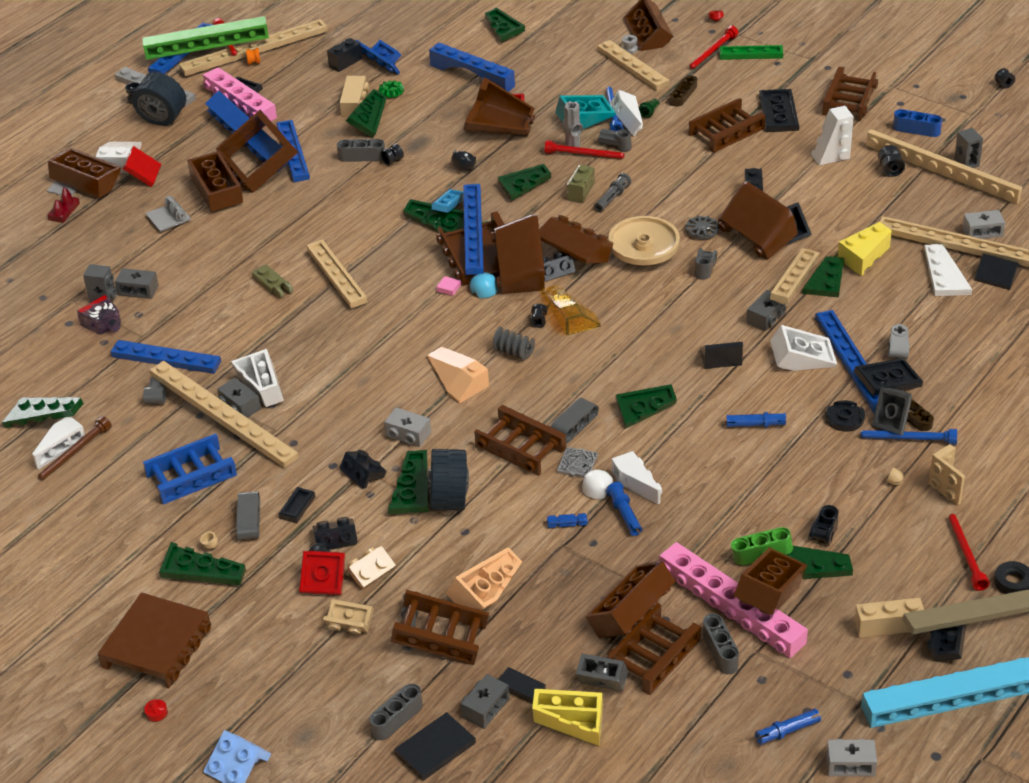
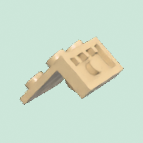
[928,444,965,505]

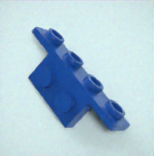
[356,39,401,74]

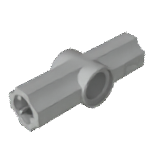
[561,102,583,147]

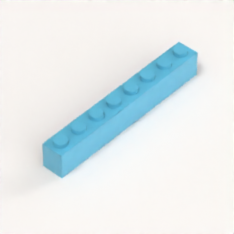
[861,657,1029,728]

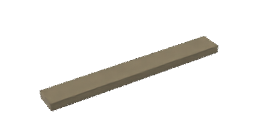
[902,590,1029,634]

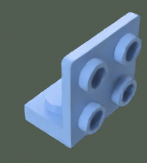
[204,730,272,783]

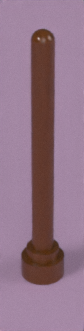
[38,416,112,480]

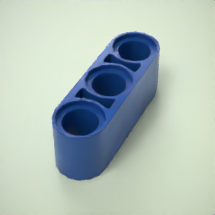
[893,109,942,137]

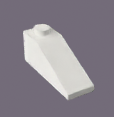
[32,416,85,470]

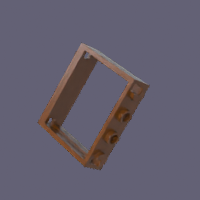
[216,109,298,192]

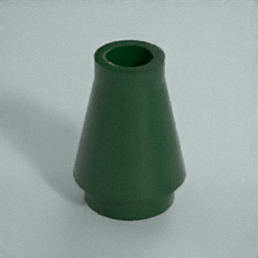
[639,99,659,118]

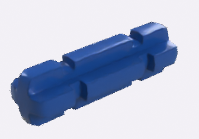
[547,513,587,528]

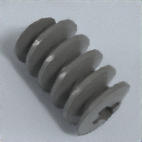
[493,327,535,360]

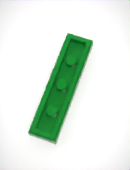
[719,45,783,60]

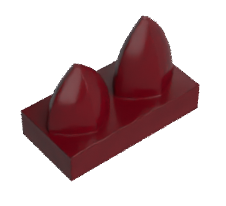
[47,187,80,223]

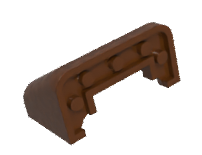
[718,181,798,260]
[491,214,545,294]

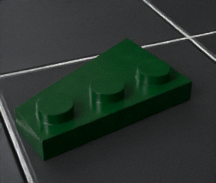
[485,8,525,42]

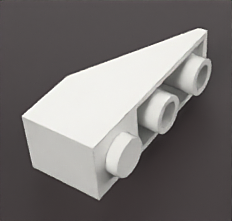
[611,90,643,136]
[612,451,662,504]

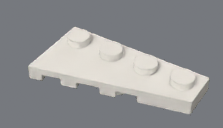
[924,244,972,296]

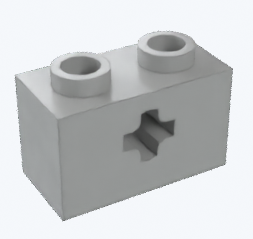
[962,210,1005,239]
[385,408,431,447]
[826,739,877,776]

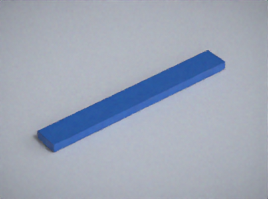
[463,184,484,275]
[815,310,879,414]

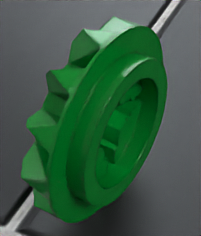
[379,80,404,98]

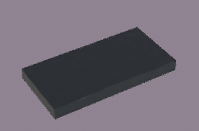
[759,89,799,132]

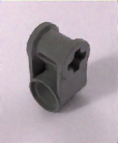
[695,248,718,279]

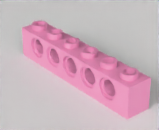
[203,67,277,121]

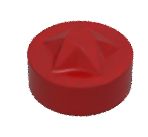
[708,10,724,21]
[144,699,168,722]

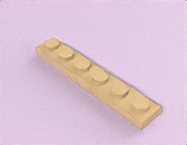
[598,40,669,91]
[307,239,367,308]
[770,248,819,304]

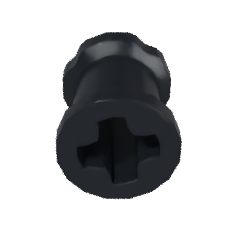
[530,304,548,328]

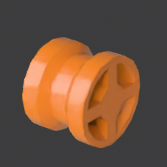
[246,48,261,65]

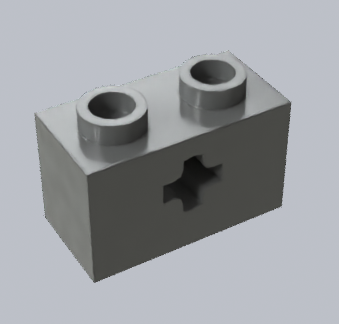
[954,128,983,168]
[83,264,117,305]
[115,268,159,299]
[747,290,787,331]
[217,378,261,418]
[576,653,628,691]
[461,674,510,729]

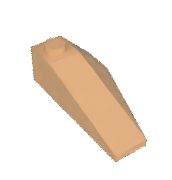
[427,347,489,404]
[446,547,522,610]

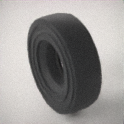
[994,561,1029,594]

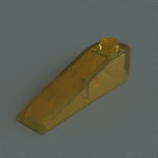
[541,285,601,336]

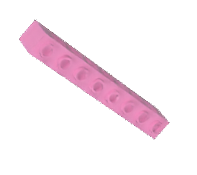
[659,542,808,658]

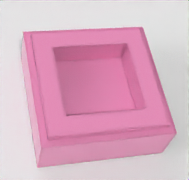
[437,276,461,296]

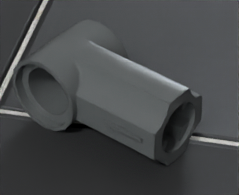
[598,129,632,152]
[143,376,166,404]

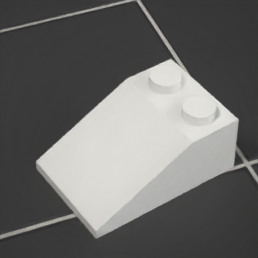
[96,142,142,174]
[770,325,837,371]

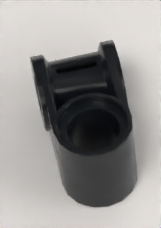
[809,505,839,545]

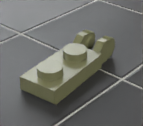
[252,264,293,298]

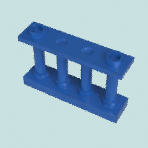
[143,433,237,505]

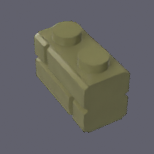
[567,165,595,203]

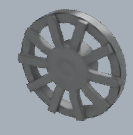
[686,215,719,239]

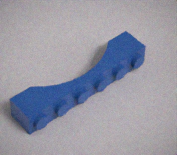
[429,43,515,92]

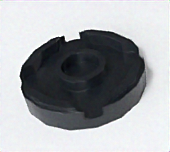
[825,400,865,432]

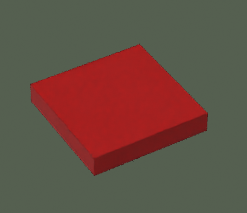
[123,146,161,187]
[299,551,346,595]

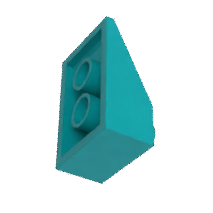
[555,95,616,129]

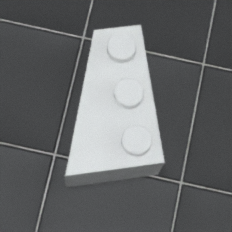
[811,106,854,165]
[231,349,284,407]

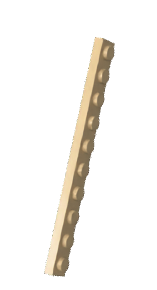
[179,19,327,76]
[866,129,1022,204]
[880,216,1029,267]
[150,361,298,468]

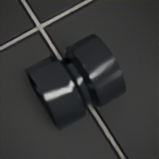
[878,145,905,177]

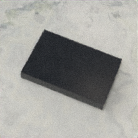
[854,358,923,396]
[394,712,476,781]

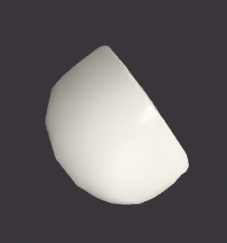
[582,469,613,499]

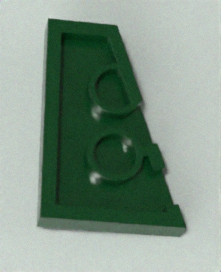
[498,164,551,201]
[802,256,844,298]
[615,384,677,429]
[787,546,853,579]

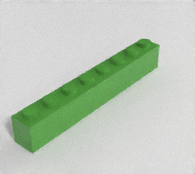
[143,16,269,60]

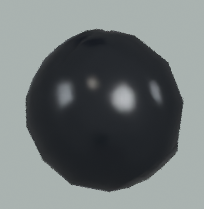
[451,150,476,171]

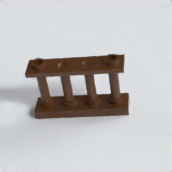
[822,66,878,121]
[689,98,766,153]
[474,405,566,476]
[390,589,489,665]
[606,603,701,695]

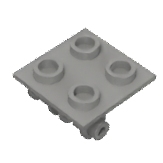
[146,196,191,232]

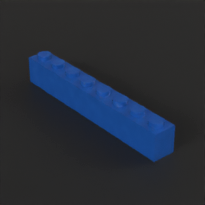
[205,91,291,172]

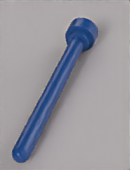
[606,87,623,131]
[860,429,957,445]

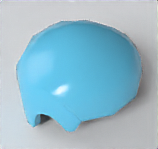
[470,272,498,298]

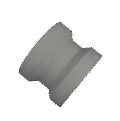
[622,35,637,54]

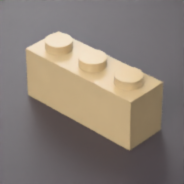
[340,76,369,116]
[854,598,924,638]

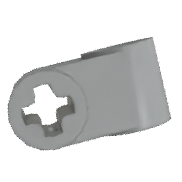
[888,324,910,359]

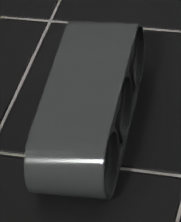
[337,139,385,162]
[550,398,599,443]
[237,491,260,540]
[703,613,739,674]
[369,683,423,741]

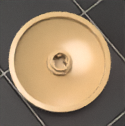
[609,216,680,265]

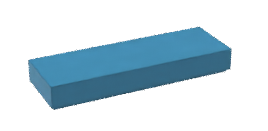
[432,189,464,213]

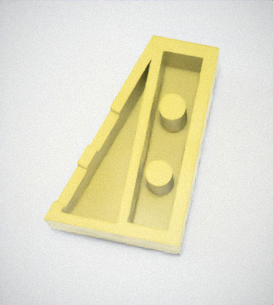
[838,222,892,276]
[532,689,603,746]

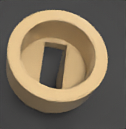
[886,467,904,485]
[200,531,218,550]

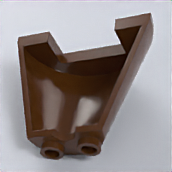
[464,78,535,136]

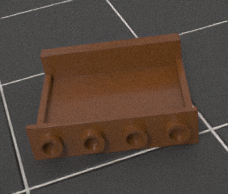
[436,211,504,286]
[97,592,212,688]

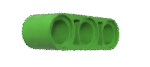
[731,527,793,566]

